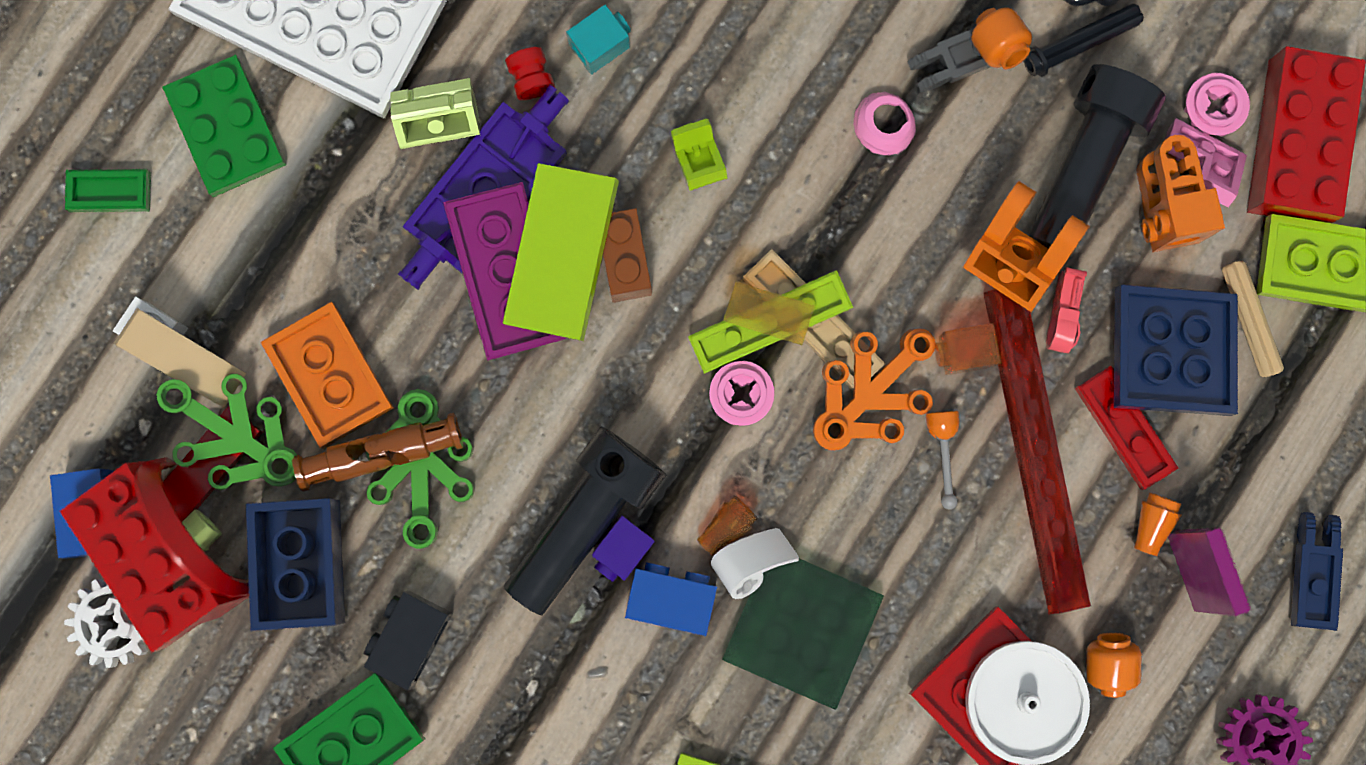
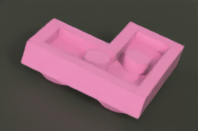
[1165,118,1247,208]

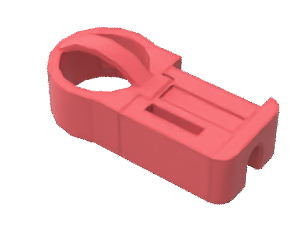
[1046,267,1087,354]

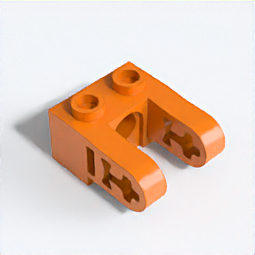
[1137,135,1225,252]
[963,181,1090,312]

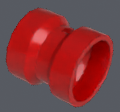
[505,47,555,100]

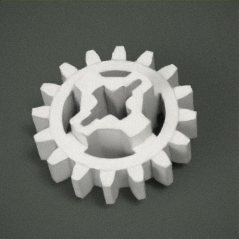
[64,579,148,668]

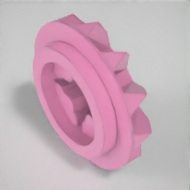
[1184,73,1250,137]
[709,361,774,426]

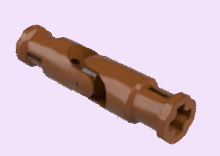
[292,413,464,492]

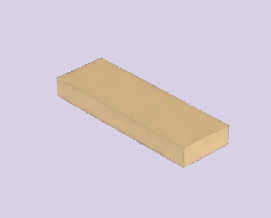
[114,308,246,408]

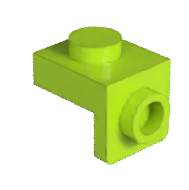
[671,119,728,191]

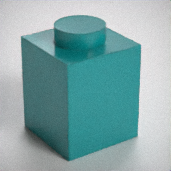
[566,4,631,75]

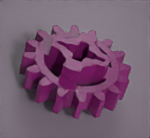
[1216,694,1313,765]

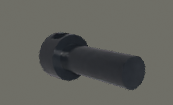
[1028,64,1166,258]
[503,427,667,616]

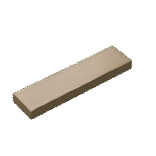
[743,249,885,391]

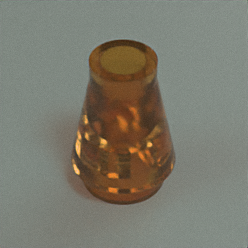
[697,495,758,556]

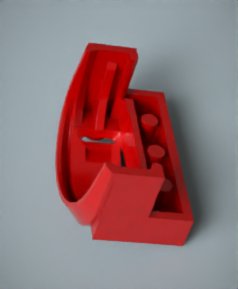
[60,457,249,653]

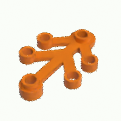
[813,329,935,451]

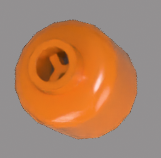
[971,8,1032,69]
[1086,633,1142,698]

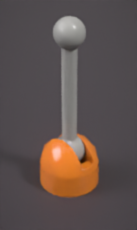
[926,411,959,510]

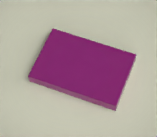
[1168,528,1251,616]

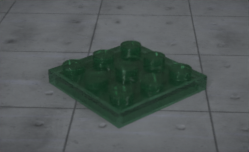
[722,558,884,710]

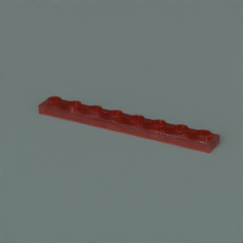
[983,289,1091,614]

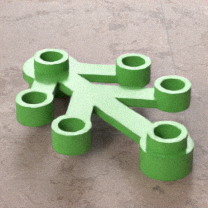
[157,374,297,490]
[366,389,475,549]

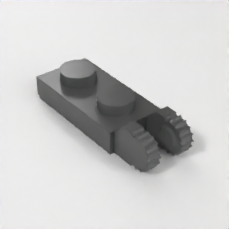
[907,28,990,93]

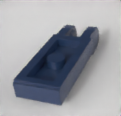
[1291,512,1343,631]

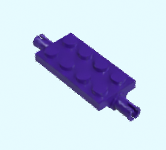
[398,85,569,290]

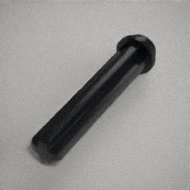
[1023,4,1144,77]

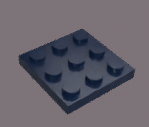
[1114,285,1238,416]

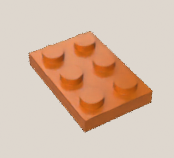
[260,302,394,449]

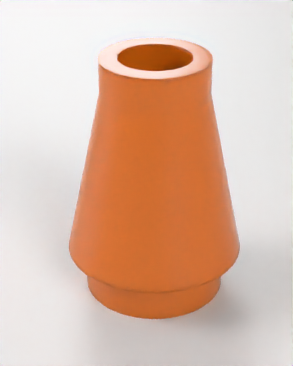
[1134,492,1182,556]

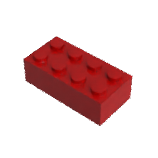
[1247,46,1366,223]

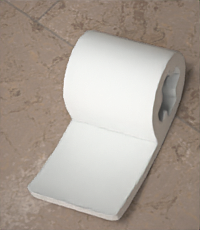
[711,528,799,599]

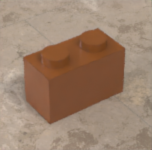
[603,208,652,303]

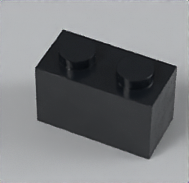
[363,591,453,690]

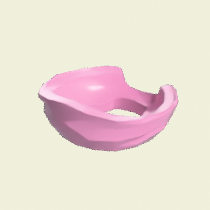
[853,92,916,155]

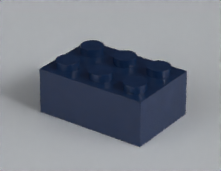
[246,498,345,631]

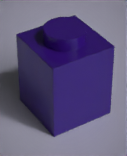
[592,516,655,582]

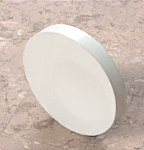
[965,641,1090,765]

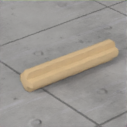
[1222,261,1284,377]

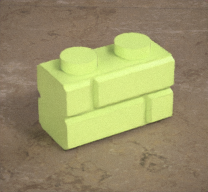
[390,78,480,149]

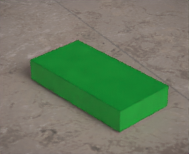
[65,169,151,212]

